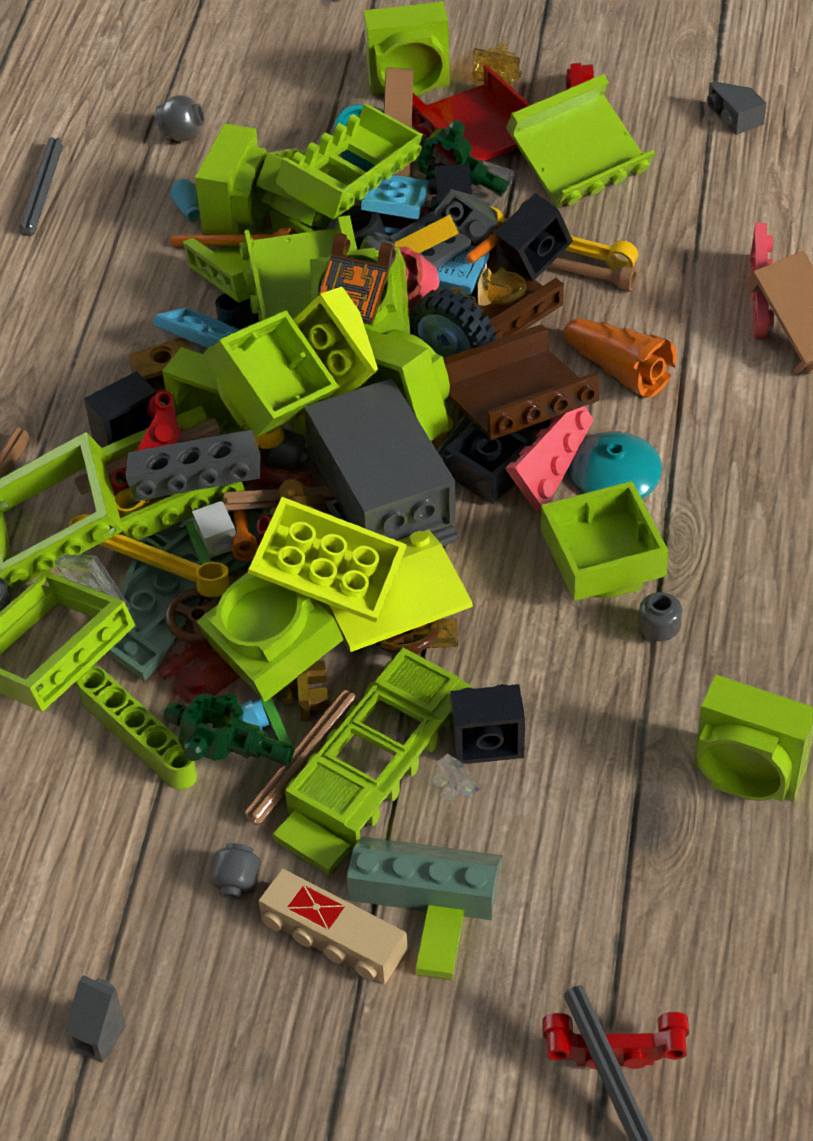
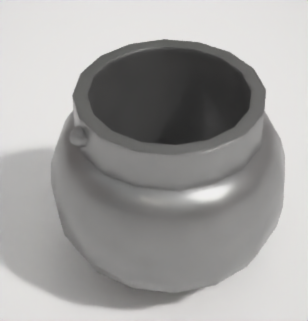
[156,95,205,142]

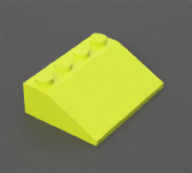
[288,287,378,436]
[248,497,407,622]
[315,529,473,652]

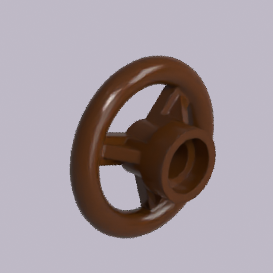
[165,588,222,643]
[376,620,439,655]

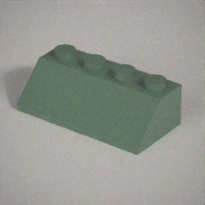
[347,836,503,921]

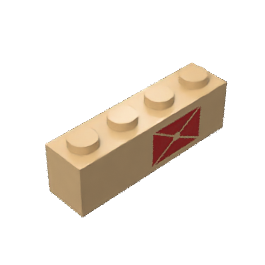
[258,868,408,985]

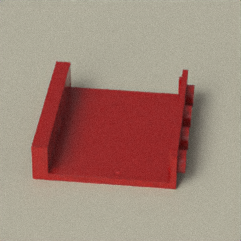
[412,65,530,165]

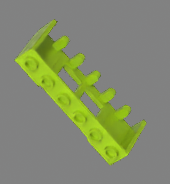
[275,103,423,220]
[285,648,471,849]

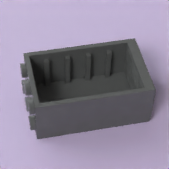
[304,378,455,541]

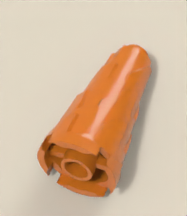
[564,318,677,398]

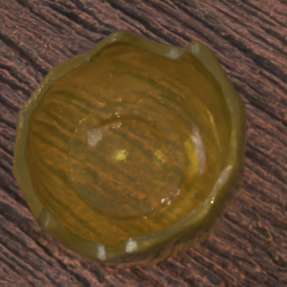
[482,267,527,306]

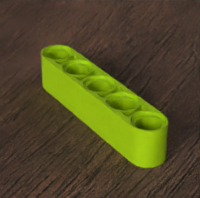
[77,666,198,790]

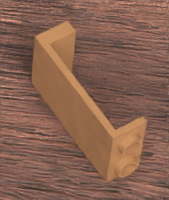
[745,250,813,375]

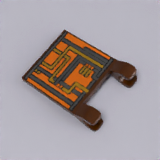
[318,233,397,326]

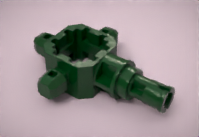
[417,120,510,197]
[164,693,295,767]

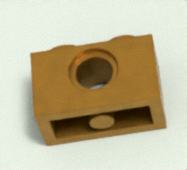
[129,337,192,393]

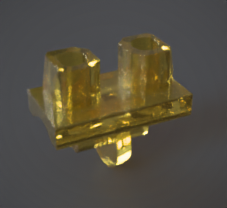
[472,43,522,86]

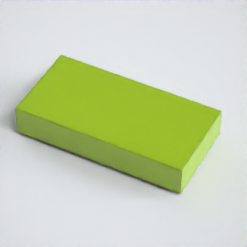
[273,810,351,876]
[416,905,464,980]

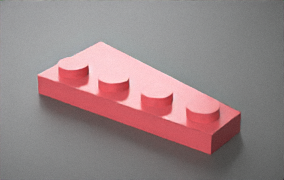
[750,223,774,339]
[505,406,594,511]

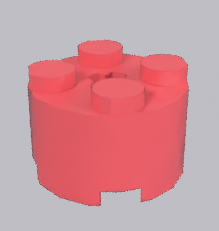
[394,247,439,313]

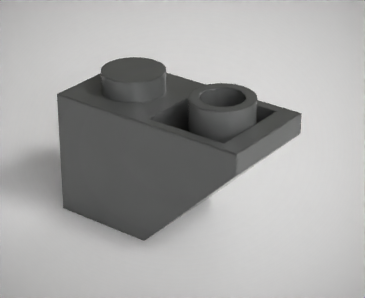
[707,81,766,135]
[434,189,498,245]
[65,975,126,1063]

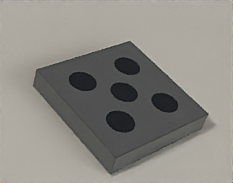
[390,211,471,269]

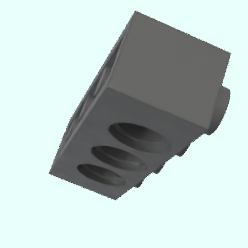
[126,429,260,501]

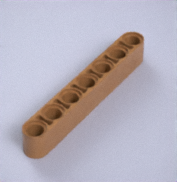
[379,67,413,227]

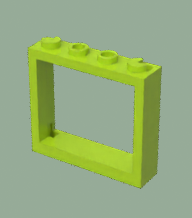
[0,432,123,590]
[0,571,135,712]

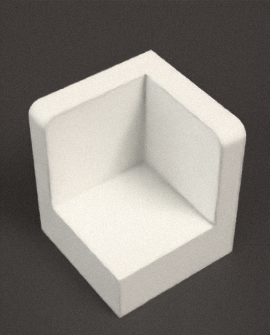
[192,501,236,558]

